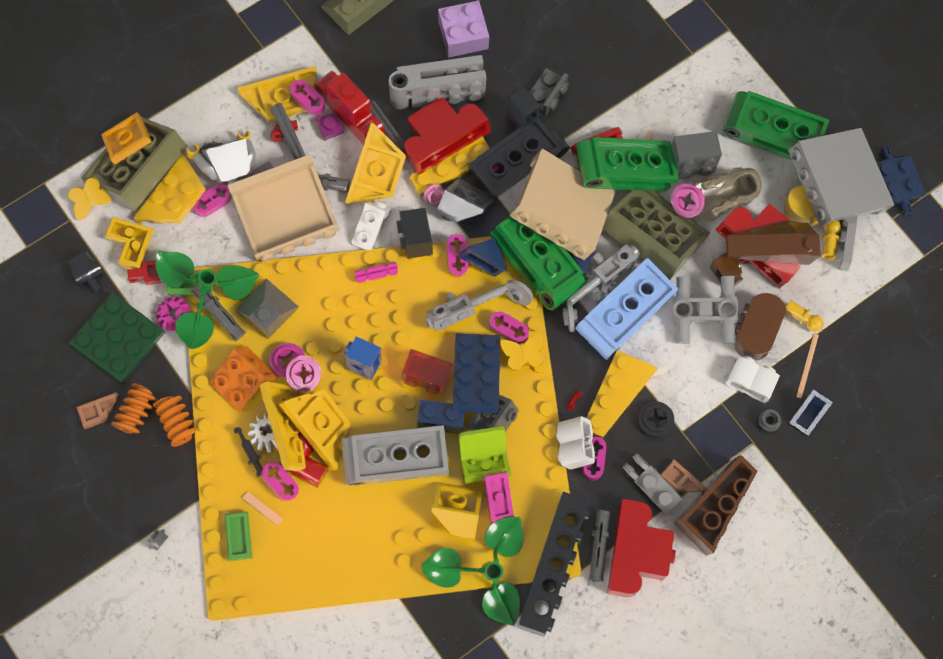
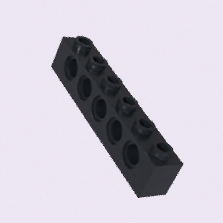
[517,492,591,637]

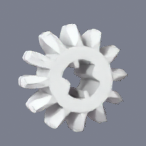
[248,413,278,452]

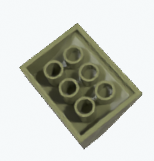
[81,117,188,211]
[603,190,710,280]

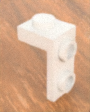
[351,199,392,250]

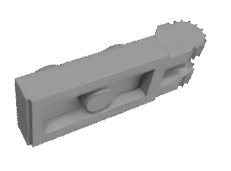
[837,216,858,271]
[623,453,683,515]

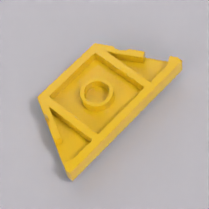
[237,66,317,123]
[345,123,406,204]
[133,154,206,224]
[279,389,351,470]

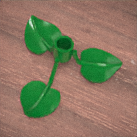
[156,250,259,349]
[421,517,523,626]

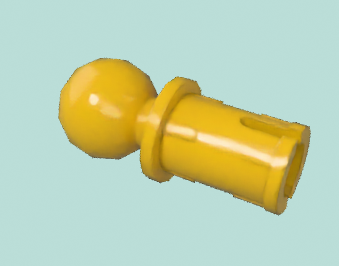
[822,221,841,260]
[786,300,824,332]

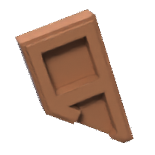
[76,392,119,429]
[661,459,706,492]

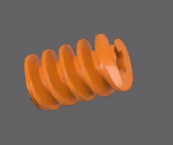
[111,383,157,434]
[153,396,197,447]

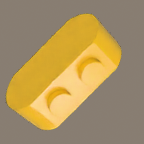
[784,185,818,226]

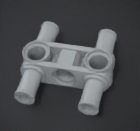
[673,276,738,344]

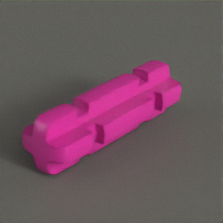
[355,262,398,283]

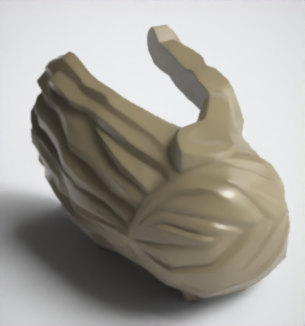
[690,167,762,221]

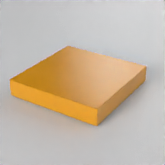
[101,112,151,164]

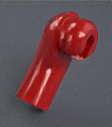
[270,120,298,143]

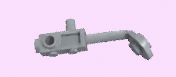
[563,244,640,332]
[424,280,533,331]

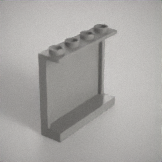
[788,128,894,228]

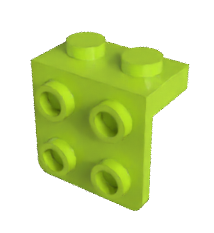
[459,426,511,484]

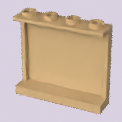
[510,149,615,260]
[228,154,340,263]

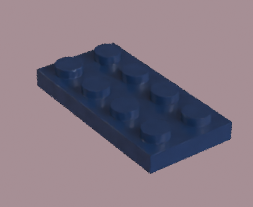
[452,333,500,413]

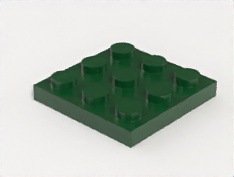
[69,292,166,384]

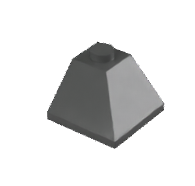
[436,178,496,222]
[235,278,299,339]

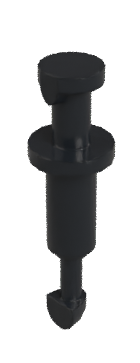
[234,427,263,477]

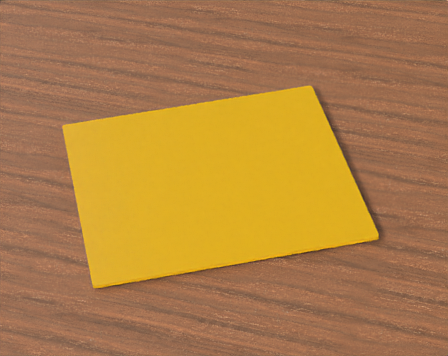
[185,237,581,621]

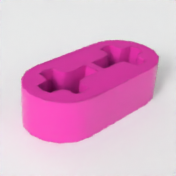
[290,80,325,116]
[193,184,231,217]
[447,234,468,277]
[489,311,529,345]
[582,437,606,481]
[261,462,299,501]

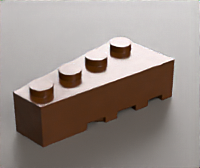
[674,455,758,556]

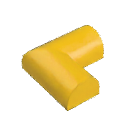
[105,217,155,270]

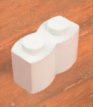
[725,356,780,403]
[556,416,595,469]

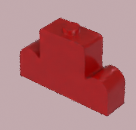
[314,71,385,145]
[404,98,490,175]
[715,204,801,289]
[607,499,676,597]

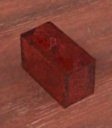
[401,349,453,395]

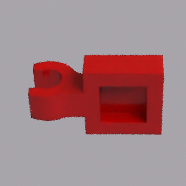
[127,260,163,285]

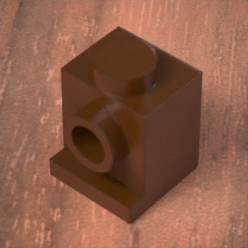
[710,252,743,286]

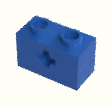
[344,336,382,380]

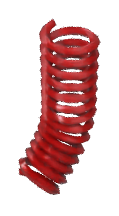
[568,390,583,410]

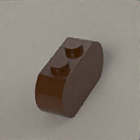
[734,293,786,361]

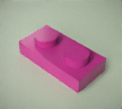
[483,471,514,522]

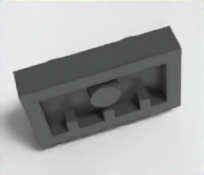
[529,68,569,116]
[466,395,519,432]

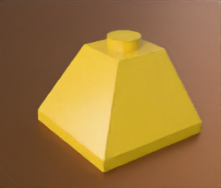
[432,483,483,539]

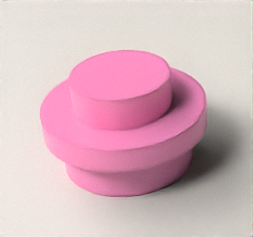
[424,184,444,205]

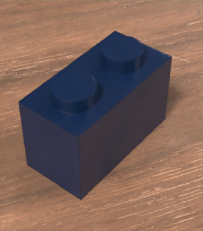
[417,400,465,434]

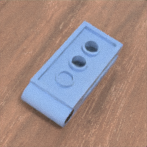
[575,258,679,360]

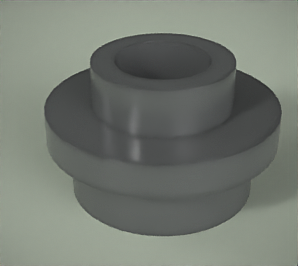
[758,409,781,432]
[147,529,169,551]

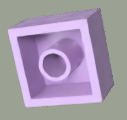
[438,1,489,58]

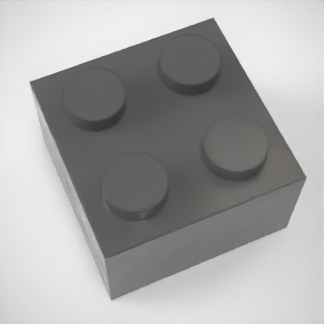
[672,131,722,179]

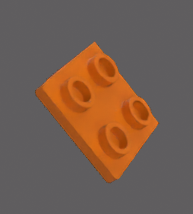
[209,346,278,411]

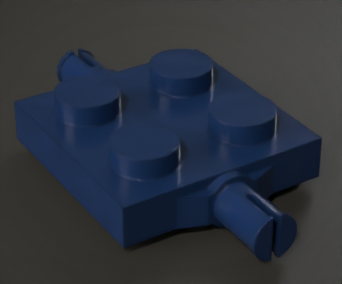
[876,146,926,215]

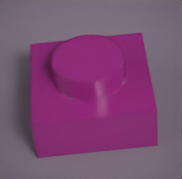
[316,112,344,141]

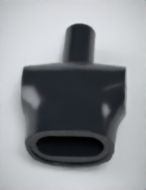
[66,252,102,294]

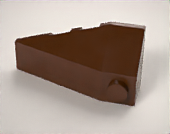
[726,221,821,265]

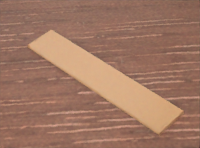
[242,492,284,526]

